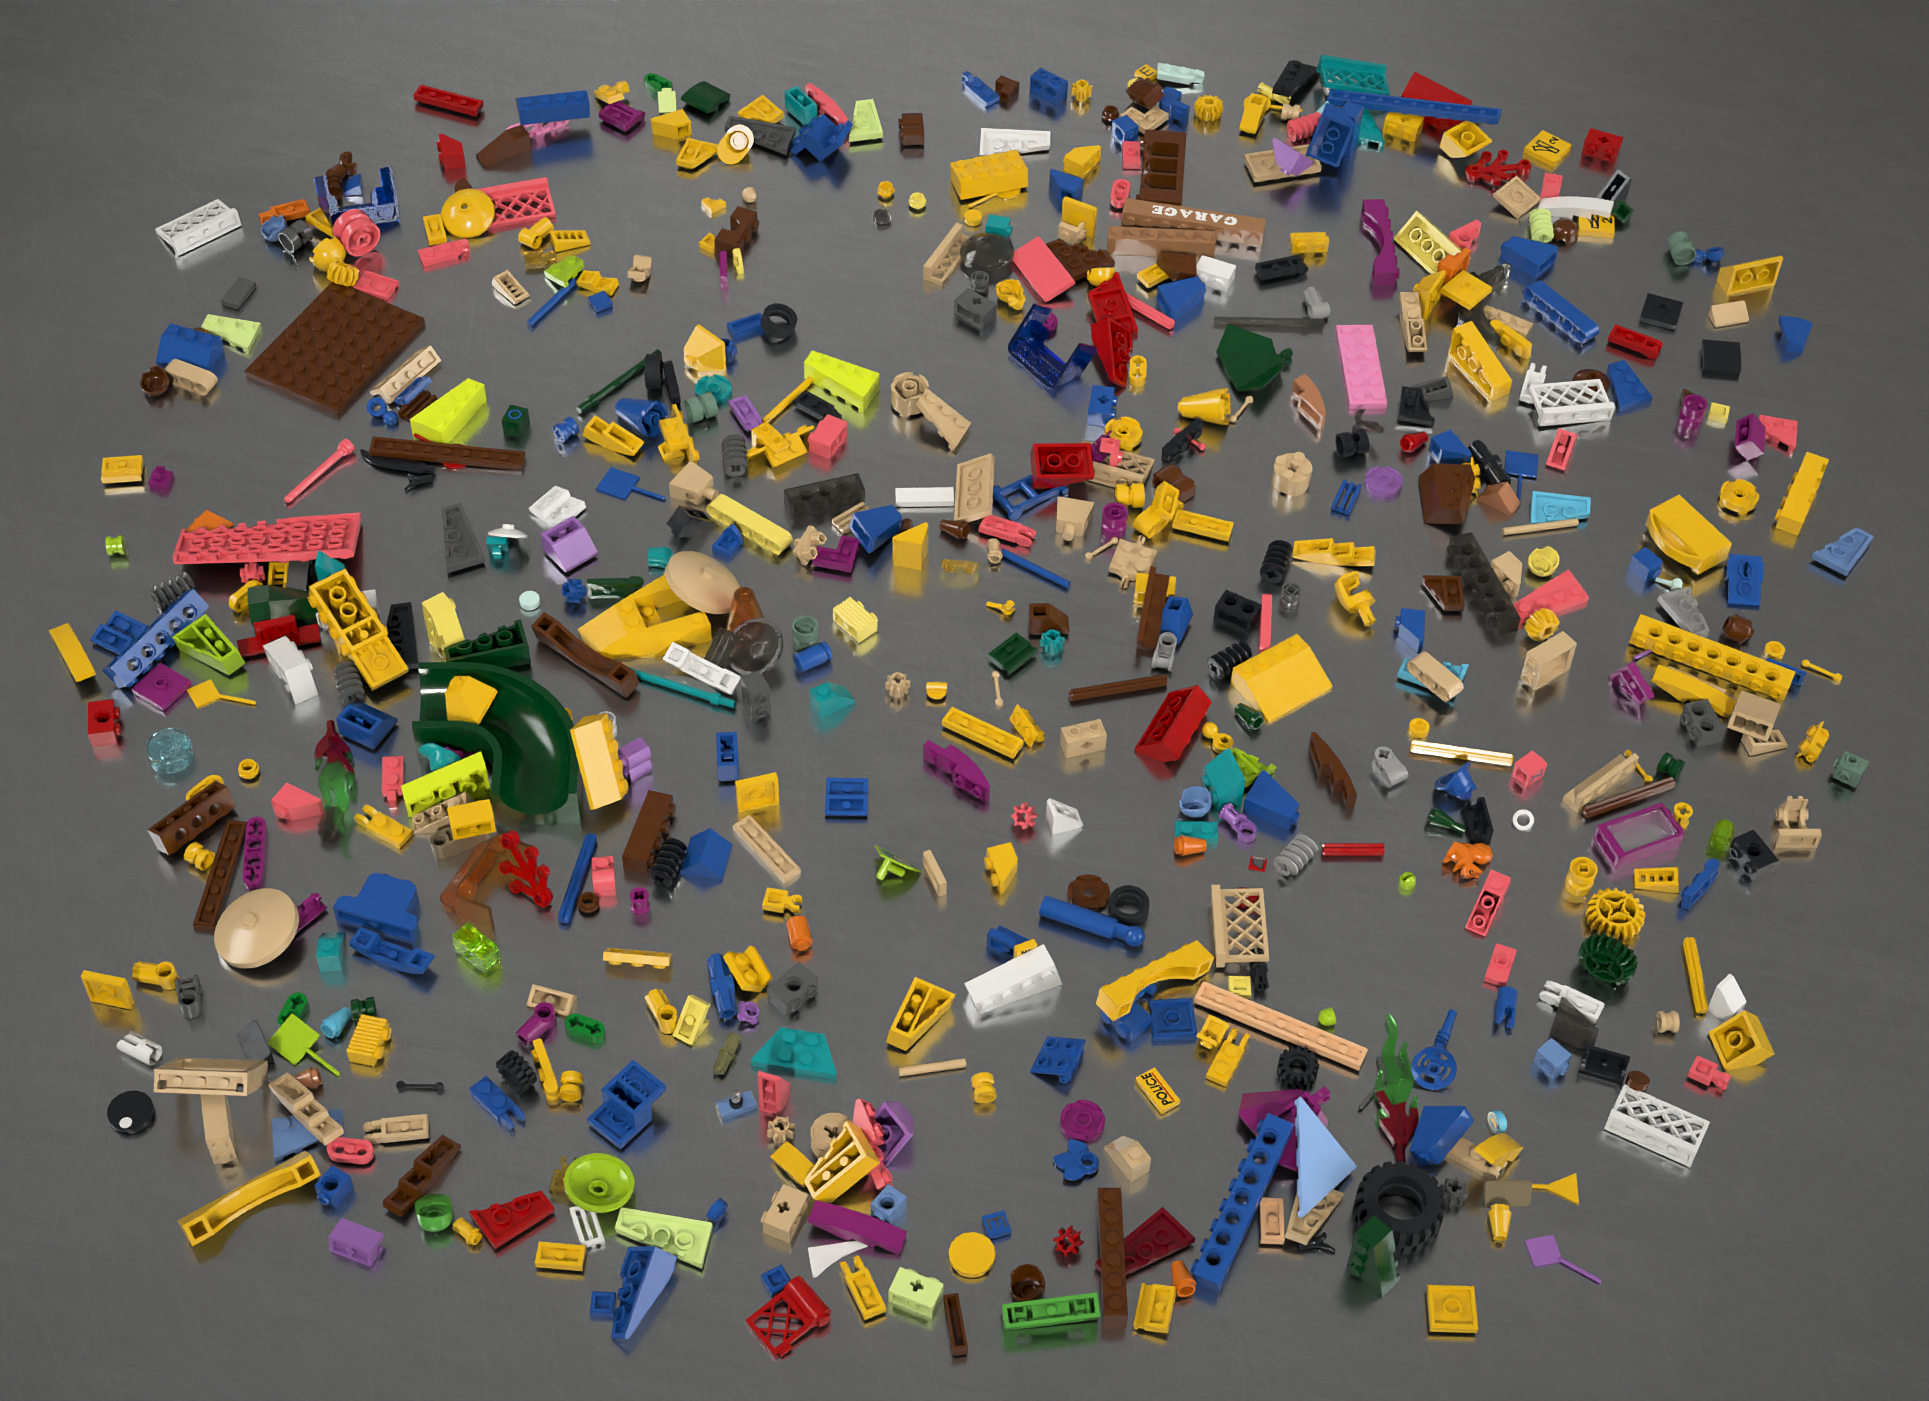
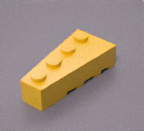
[1775,452,1829,536]

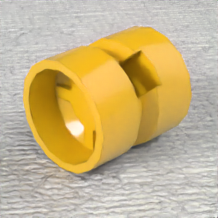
[1115,483,1145,508]
[1564,857,1598,897]

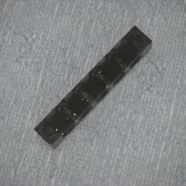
[1447,532,1521,636]

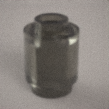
[317,806,344,839]

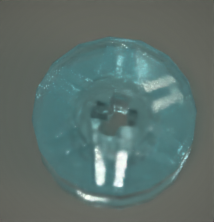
[146,728,193,774]

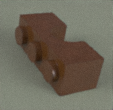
[714,206,759,258]

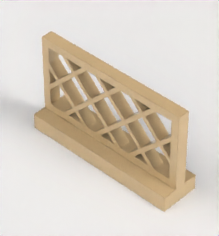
[1081,440,1155,488]
[1211,885,1269,968]

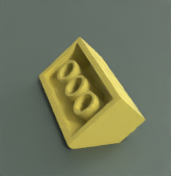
[1393,211,1471,274]

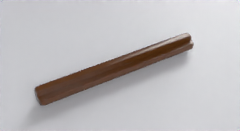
[1068,674,1168,701]
[1582,776,1676,818]

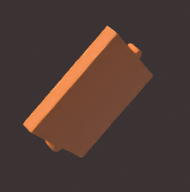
[186,510,234,532]

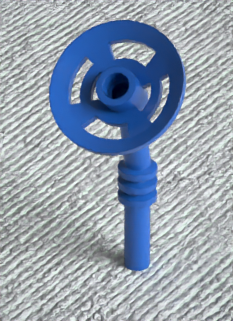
[1411,1009,1457,1090]

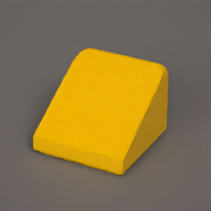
[658,442,685,461]

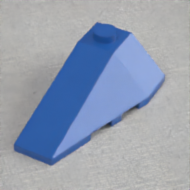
[611,1246,677,1340]

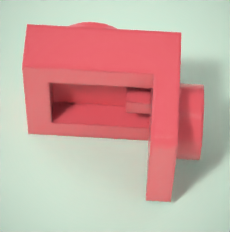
[1100,437,1123,467]

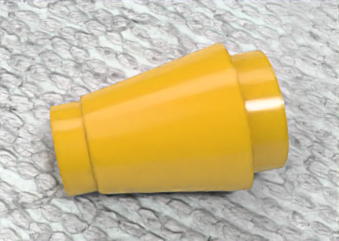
[1488,1204,1512,1241]

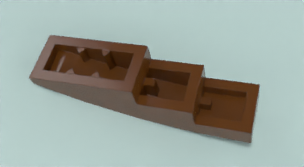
[1309,732,1357,808]
[383,1135,461,1217]

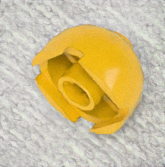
[309,235,346,272]

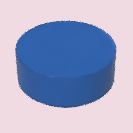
[706,1198,728,1222]

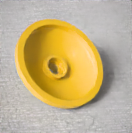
[441,189,495,238]

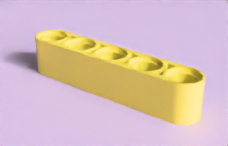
[706,494,793,555]

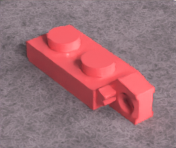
[418,239,470,267]
[382,756,405,808]

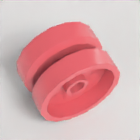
[332,209,381,256]

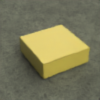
[1708,403,1730,424]
[1228,976,1251,999]

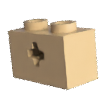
[1060,719,1107,759]
[761,1184,809,1243]

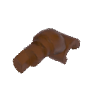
[325,151,357,203]

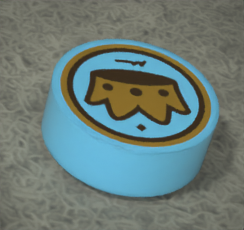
[1488,1110,1507,1134]

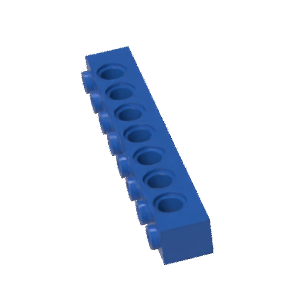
[1190,1113,1294,1293]

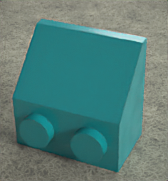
[1201,748,1245,811]

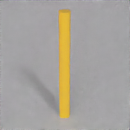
[762,377,814,423]

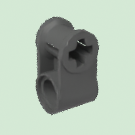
[175,975,202,1019]

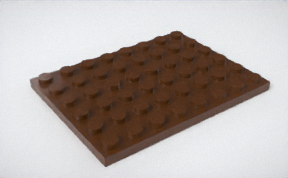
[245,282,425,416]

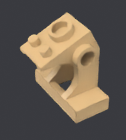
[1773,796,1822,848]

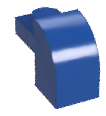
[1159,86,1190,123]

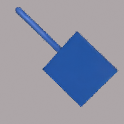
[1504,450,1538,501]
[596,467,666,500]

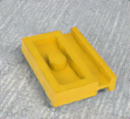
[101,455,144,484]
[1133,1283,1176,1334]

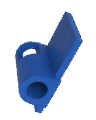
[1723,554,1764,607]

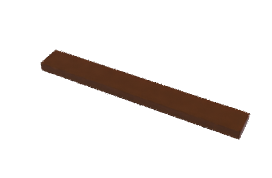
[369,436,526,471]

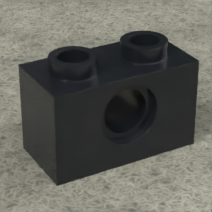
[1728,829,1779,882]

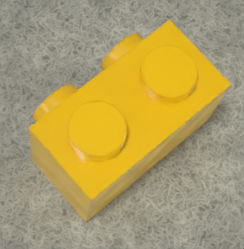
[447,799,496,840]

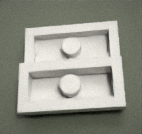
[529,486,586,527]

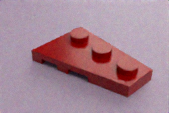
[469,1191,555,1249]

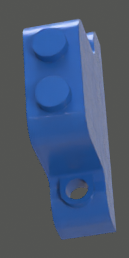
[333,873,420,943]

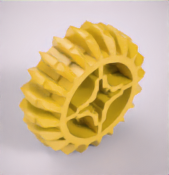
[1586,887,1645,942]

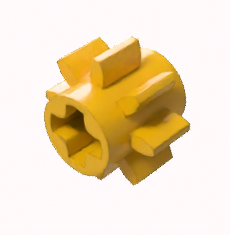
[1071,80,1092,101]

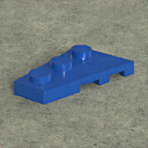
[1607,360,1653,411]

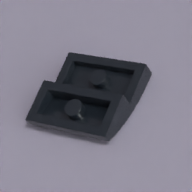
[1701,339,1741,375]

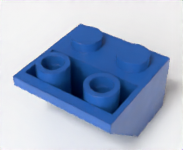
[336,703,398,749]

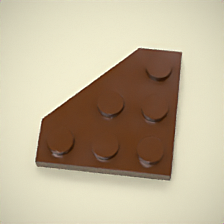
[1046,240,1115,281]

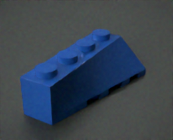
[515,90,590,125]

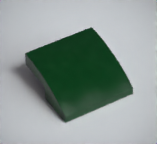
[681,81,731,113]

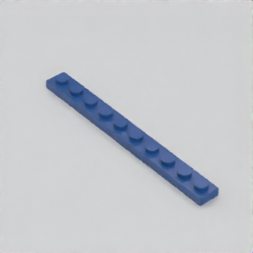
[1327,89,1502,125]

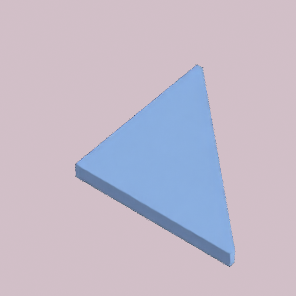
[1295,1097,1357,1218]

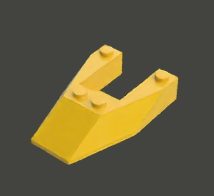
[577,574,712,660]

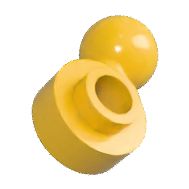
[1202,722,1234,754]

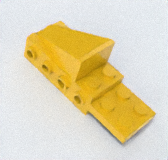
[308,569,409,691]

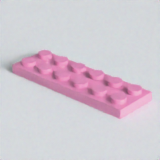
[1335,325,1387,409]

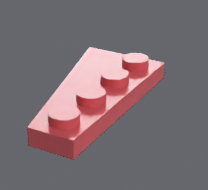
[1509,569,1589,625]

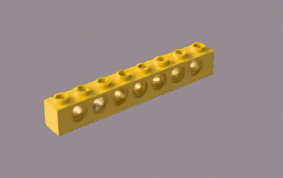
[1629,614,1795,701]

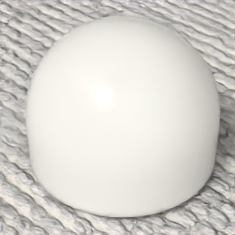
[1512,809,1534,831]

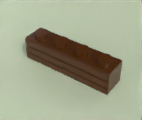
[943,1293,968,1356]

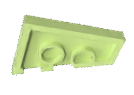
[201,314,262,353]

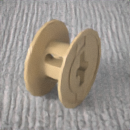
[810,1113,853,1159]

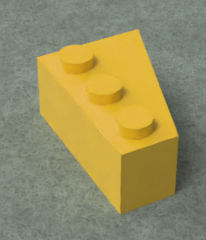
[804,1120,880,1204]

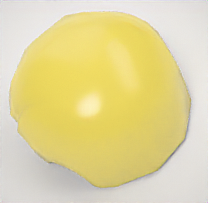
[1527,546,1560,577]

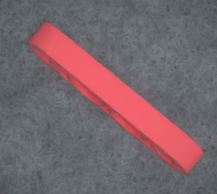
[1259,593,1272,654]

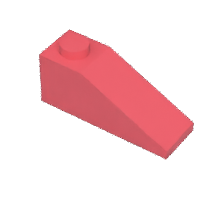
[757,1071,791,1117]

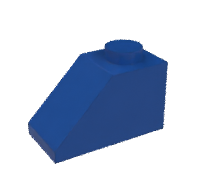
[1395,608,1425,654]

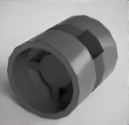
[278,220,313,253]

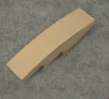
[268,1072,344,1146]

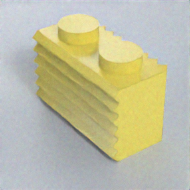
[833,597,878,643]

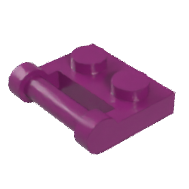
[599,100,645,132]

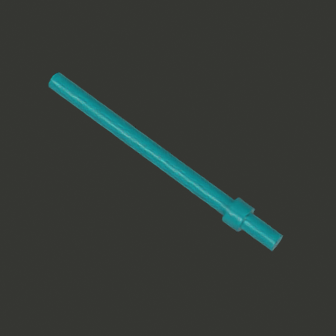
[629,667,737,708]

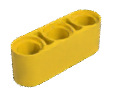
[1133,500,1184,538]

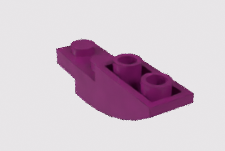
[923,740,990,801]

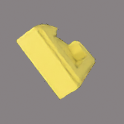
[733,248,744,274]

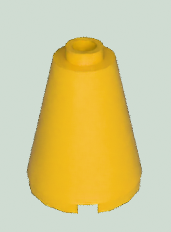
[1178,388,1231,426]

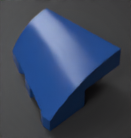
[1778,316,1812,352]

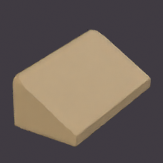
[1708,300,1749,328]
[526,984,577,1016]

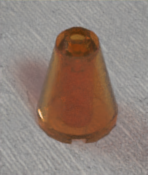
[726,587,766,641]

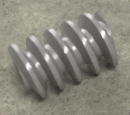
[1273,833,1318,876]

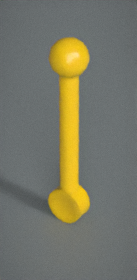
[1802,659,1842,682]
[1624,750,1653,784]

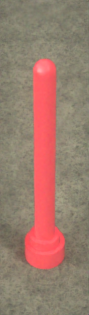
[284,439,355,503]

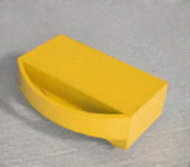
[1645,495,1732,575]

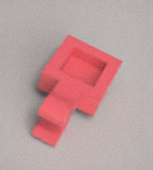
[1687,1055,1731,1090]

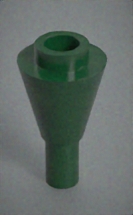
[1426,806,1466,834]

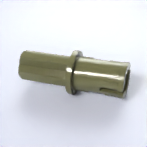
[713,1033,742,1075]

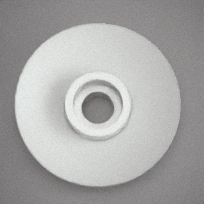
[488,524,528,538]

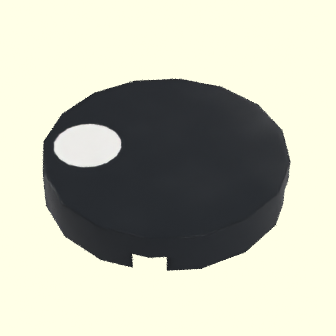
[107,1090,155,1134]

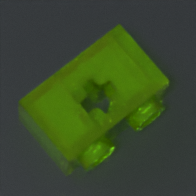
[452,922,501,974]

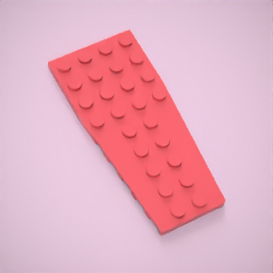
[173,512,362,564]

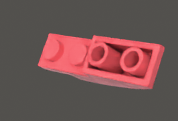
[853,1098,893,1191]

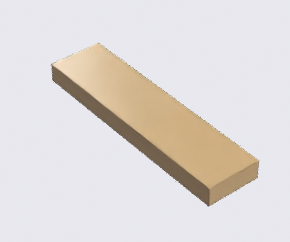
[733,815,801,884]

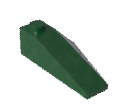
[248,585,318,627]

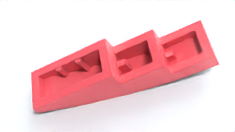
[805,83,850,136]

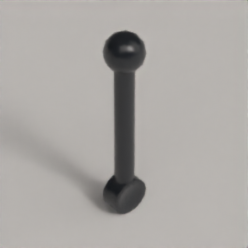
[396,1081,444,1091]

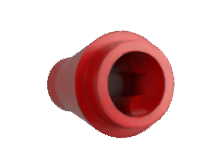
[1400,432,1428,452]

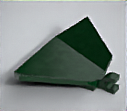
[1216,324,1293,391]

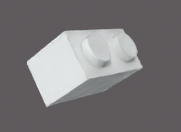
[1196,255,1236,292]

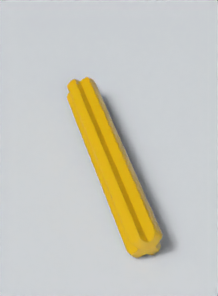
[1683,937,1709,1014]

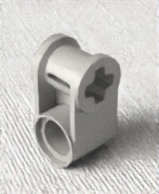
[1151,632,1177,672]
[1372,746,1408,788]

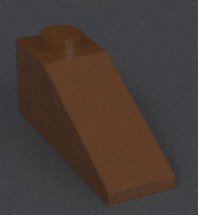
[476,125,531,168]

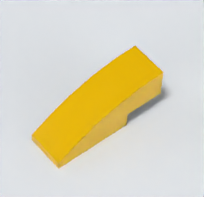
[582,415,644,456]
[1474,1133,1524,1167]

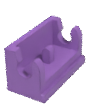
[328,1218,384,1267]

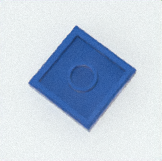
[1148,998,1197,1042]

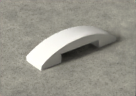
[663,642,741,695]

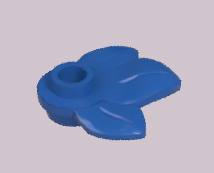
[1053,1139,1099,1181]

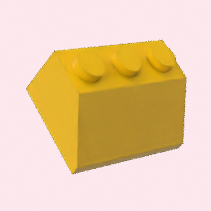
[1717,256,1783,295]

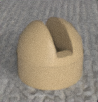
[741,187,757,203]

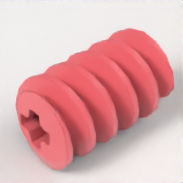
[1287,112,1321,142]

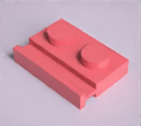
[353,271,399,302]

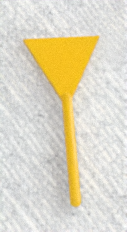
[1532,1173,1579,1205]

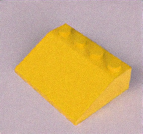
[1231,634,1332,723]

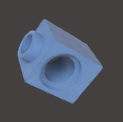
[1533,1038,1572,1079]
[871,1184,907,1225]

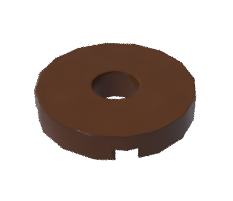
[1067,874,1110,912]

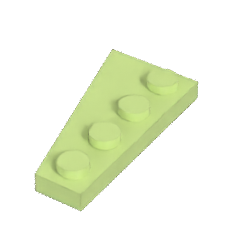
[615,1207,713,1269]

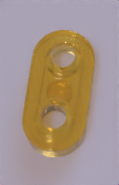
[941,559,980,574]

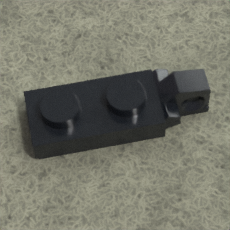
[793,390,842,420]

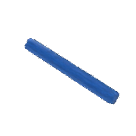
[558,833,597,924]

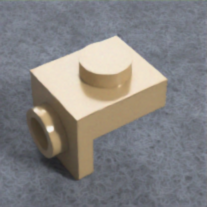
[1058,221,1087,245]
[627,255,652,282]

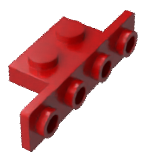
[237,615,321,657]

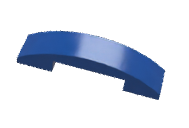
[349,927,435,974]

